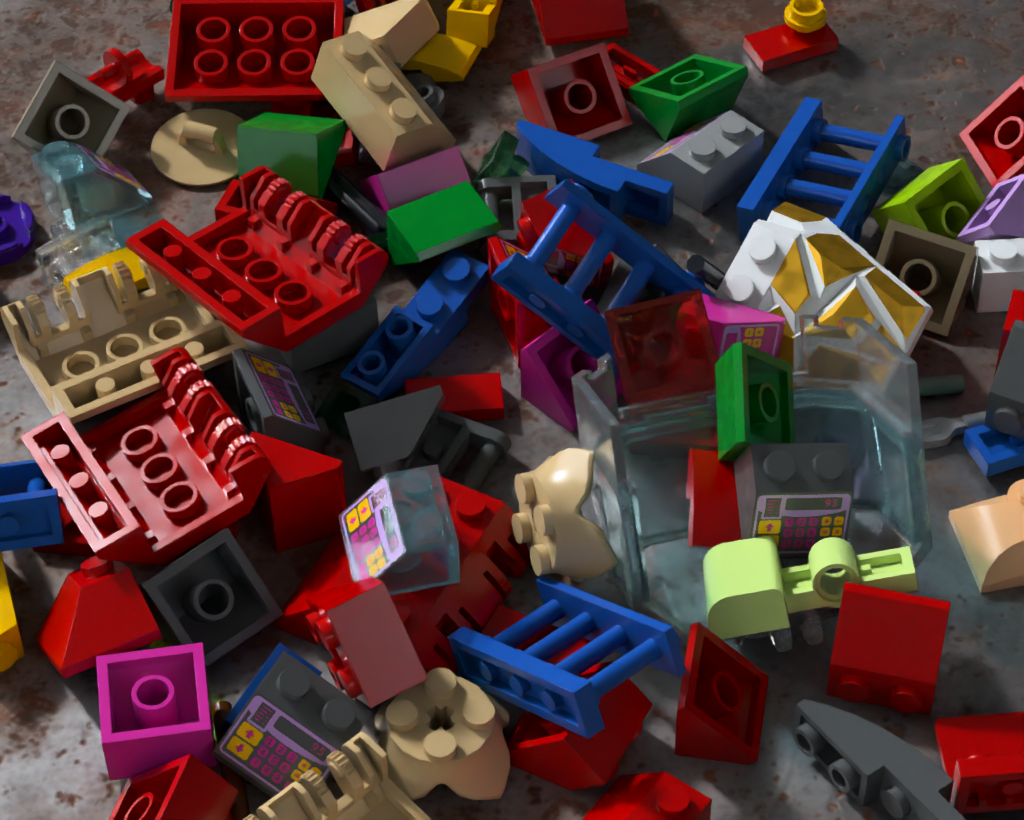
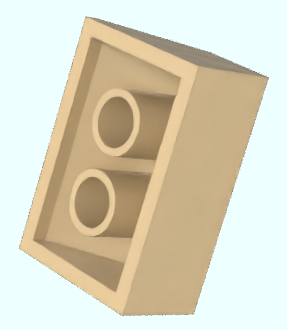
[311,31,456,171]

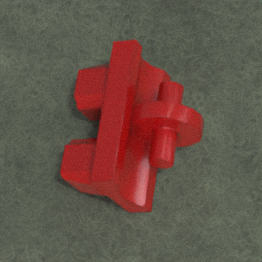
[86,48,165,104]

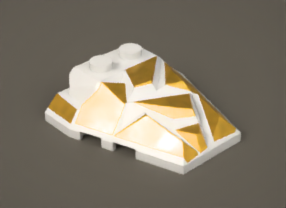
[715,202,933,394]

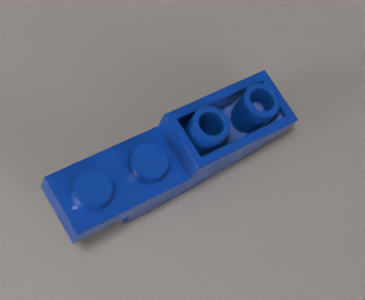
[516,119,674,227]
[340,249,489,400]

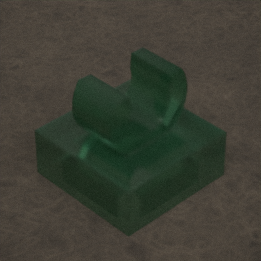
[472,131,529,186]

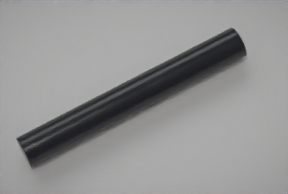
[686,254,726,291]

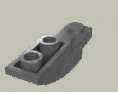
[793,699,966,820]

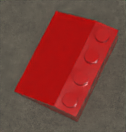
[164,0,346,102]

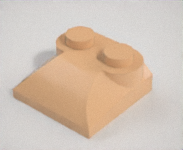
[948,479,1024,593]

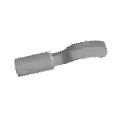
[905,411,986,449]

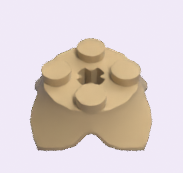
[511,448,618,582]
[374,668,510,800]

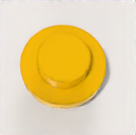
[784,0,827,33]

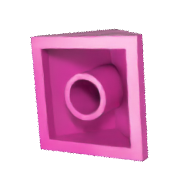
[360,145,472,214]
[520,299,630,431]

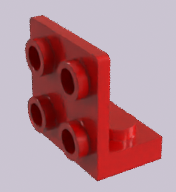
[934,712,1024,814]

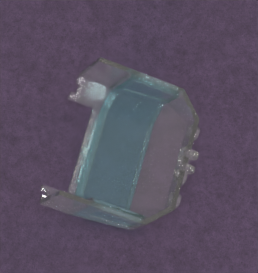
[571,314,933,653]

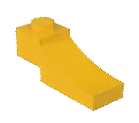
[446,0,503,51]

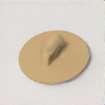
[151,109,246,187]

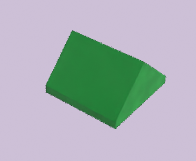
[628,54,749,142]
[237,112,347,199]
[386,181,502,265]
[715,342,795,461]

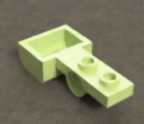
[703,536,919,639]

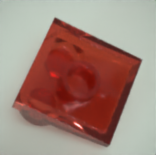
[604,289,719,409]

